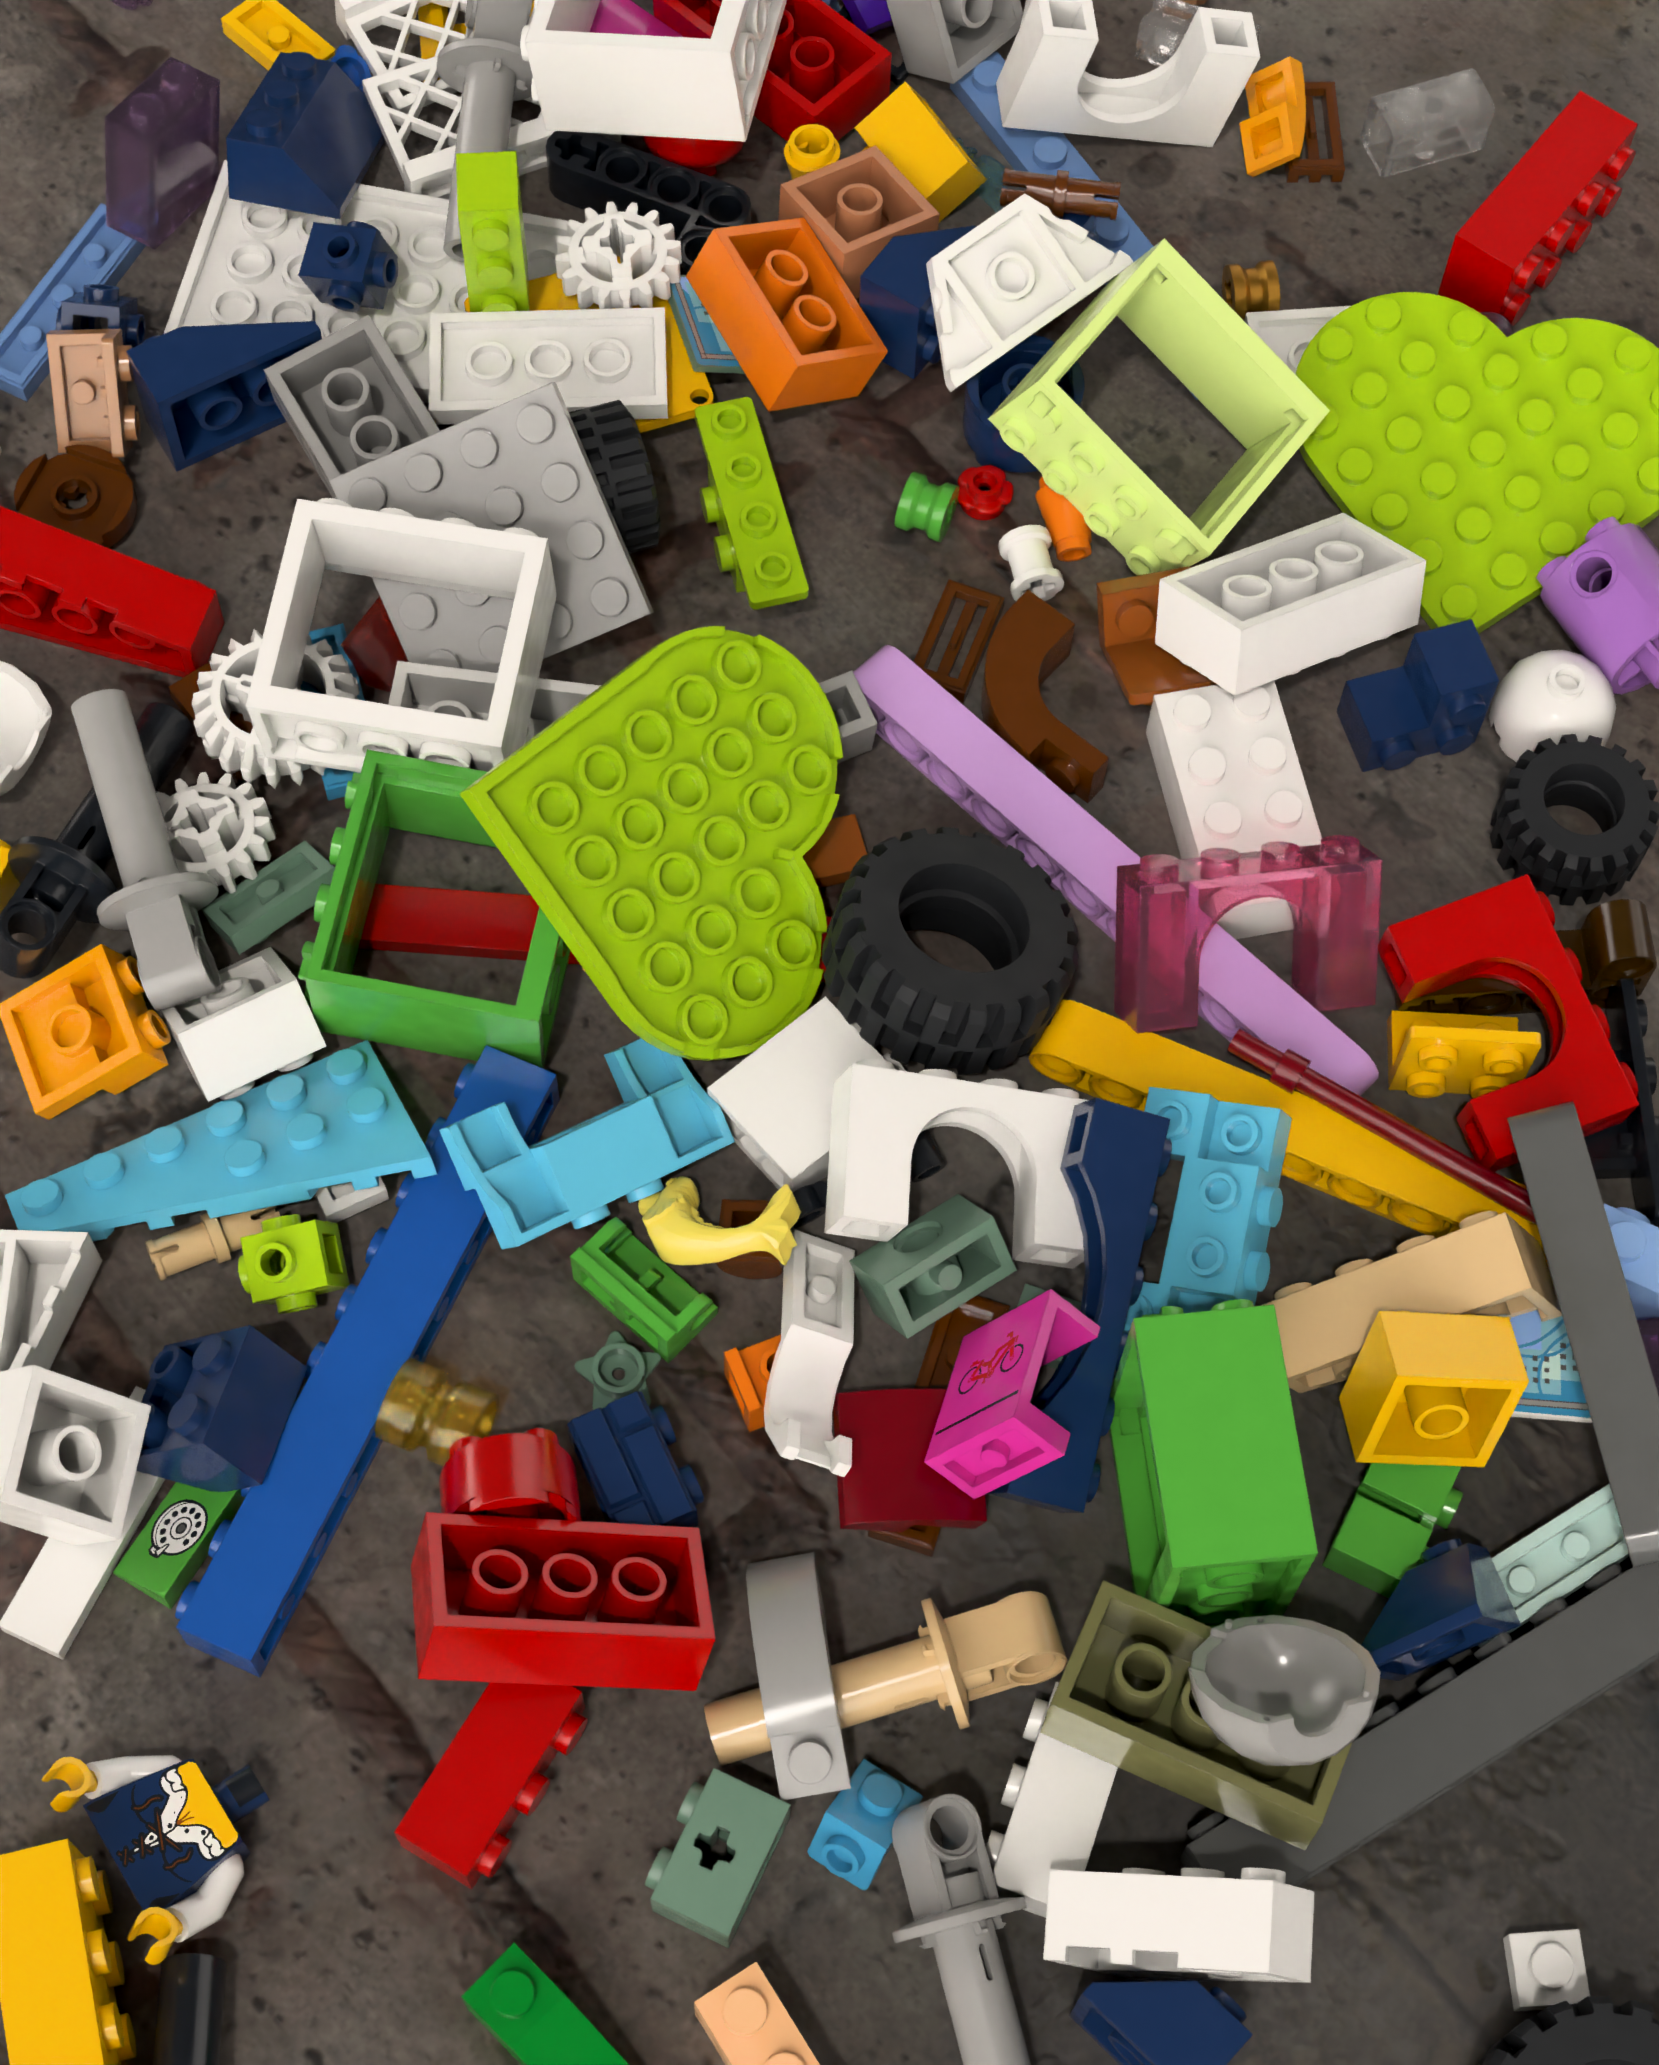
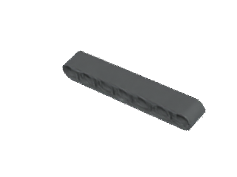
[1507,1101,1659,1568]

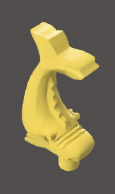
[638,1176,801,1266]

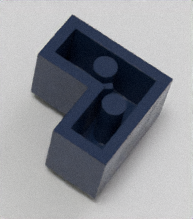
[1337,619,1499,772]

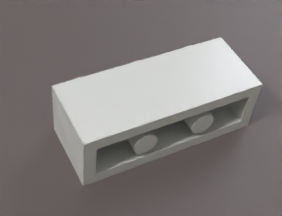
[986,1682,1118,1918]

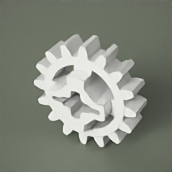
[555,201,682,309]
[156,772,276,894]

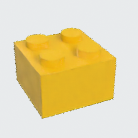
[1339,1311,1529,1467]

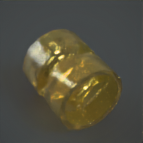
[375,1358,499,1466]

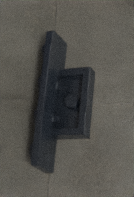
[1584,978,1659,1227]

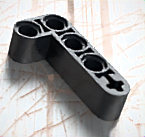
[545,131,751,275]

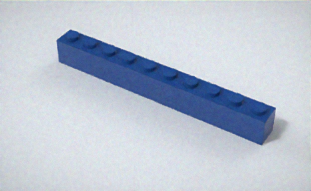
[175,1045,560,1678]

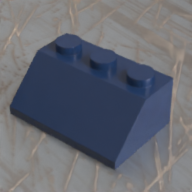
[226,52,385,219]

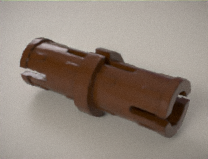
[1000,167,1121,221]

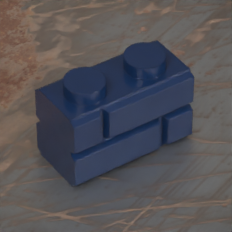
[567,1391,704,1527]

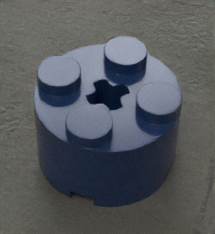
[963,335,1085,473]

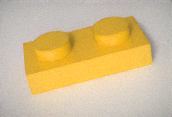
[221,0,336,71]

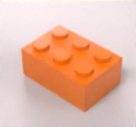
[686,217,888,412]

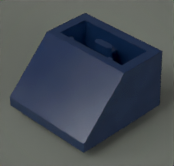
[859,225,977,379]
[136,1325,308,1492]

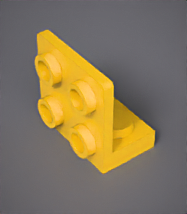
[1387,1010,1541,1098]

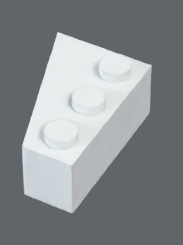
[0,1229,102,1372]
[1043,1868,1314,1983]

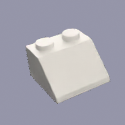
[160,947,326,1102]

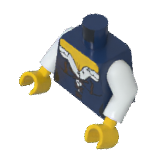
[42,1755,270,1965]

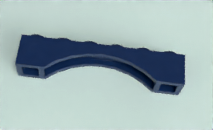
[987,1098,1172,1513]

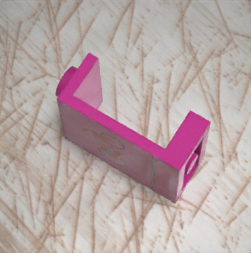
[924,1289,1100,1500]

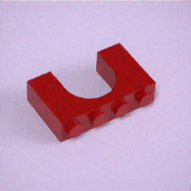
[1376,874,1639,1172]

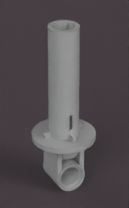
[437,0,533,262]
[71,689,221,1011]
[892,1794,1031,2065]

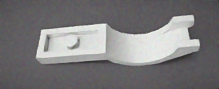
[764,1230,855,1477]

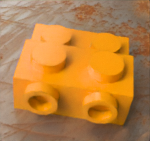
[0,944,171,1120]

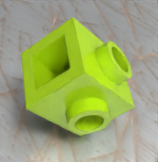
[238,1214,350,1314]

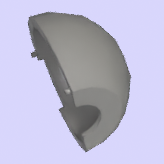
[1188,1615,1381,1766]

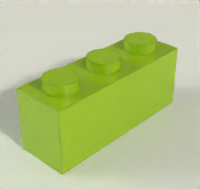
[456,151,530,312]

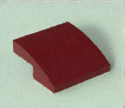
[833,1389,987,1532]

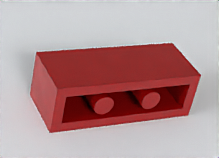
[394,1682,588,1890]

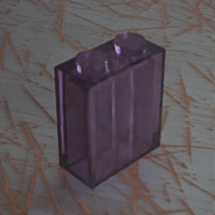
[105,57,220,249]

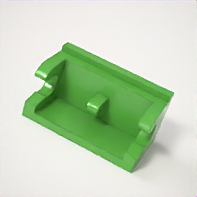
[570,1217,718,1364]

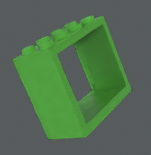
[298,749,570,1068]
[1109,1299,1318,1628]

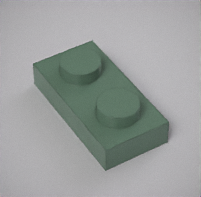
[202,840,335,955]

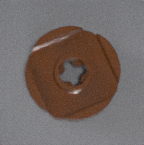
[14,444,137,549]

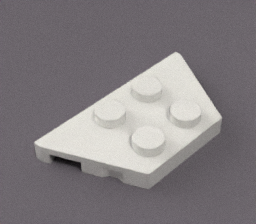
[926,193,1133,392]

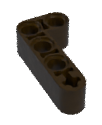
[1393,899,1657,1016]

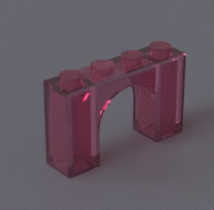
[1114,835,1383,1033]

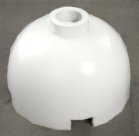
[1489,650,1616,762]

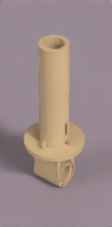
[704,1591,1068,1766]

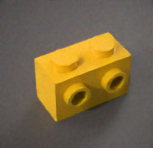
[854,81,988,223]

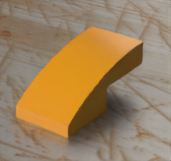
[1239,56,1306,177]

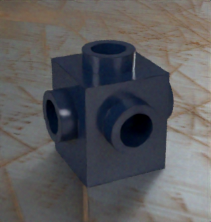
[298,221,398,312]
[56,284,146,348]

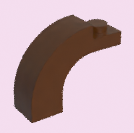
[981,590,1109,804]

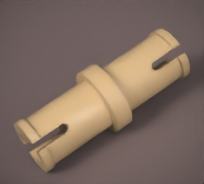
[145,1206,280,1281]

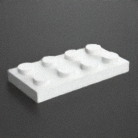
[428,307,668,425]

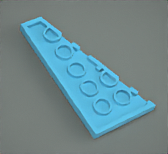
[5,1040,437,1241]

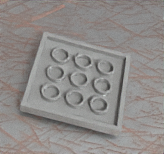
[329,382,654,673]

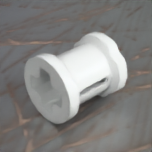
[998,525,1064,601]

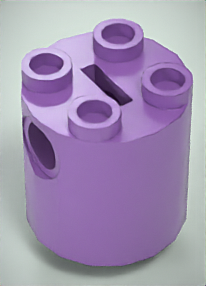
[1537,517,1659,694]

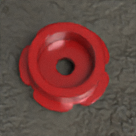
[958,465,1014,521]

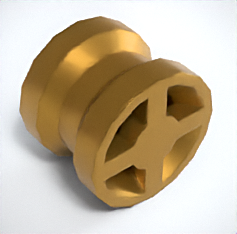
[1222,260,1280,320]

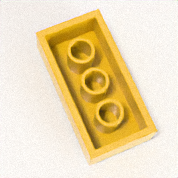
[0,1838,136,2065]

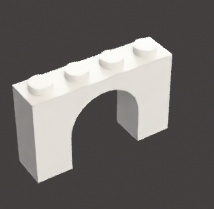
[996,0,1260,147]
[824,1059,1088,1269]

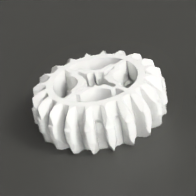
[192,629,359,789]

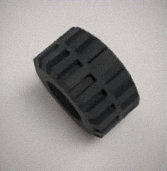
[569,400,661,554]
[1490,734,1659,906]

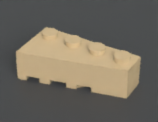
[1261,1211,1562,1393]

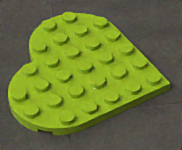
[1294,292,1659,634]
[459,626,843,1061]

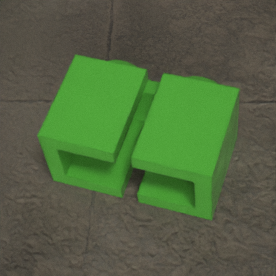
[1322,1463,1463,1598]

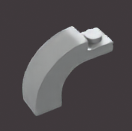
[746,1552,851,1800]

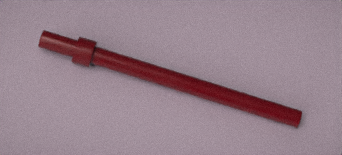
[1227,1028,1537,1226]

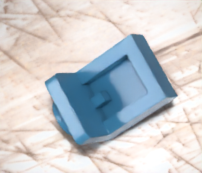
[807,1759,923,1890]

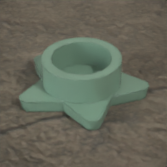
[574,1331,661,1410]

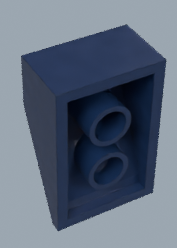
[126,321,322,472]

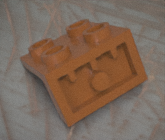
[1096,564,1217,705]

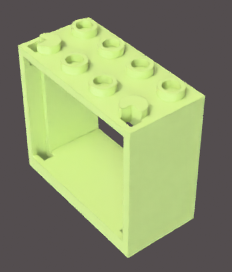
[988,238,1330,576]

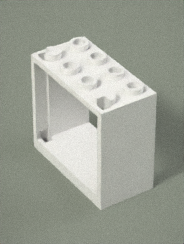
[520,0,787,142]
[246,498,557,773]

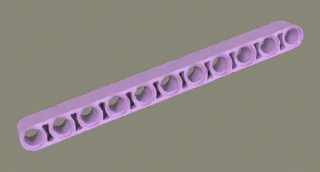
[853,645,1379,1096]

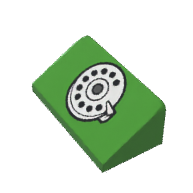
[113,1482,245,1609]

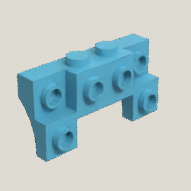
[439,1038,735,1250]
[1124,1087,1292,1334]

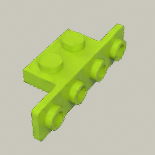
[695,397,809,610]

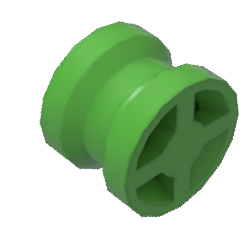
[895,471,960,543]

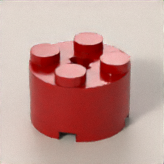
[439,1428,582,1521]

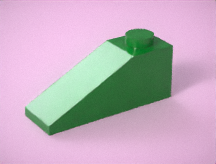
[461,1943,629,2065]

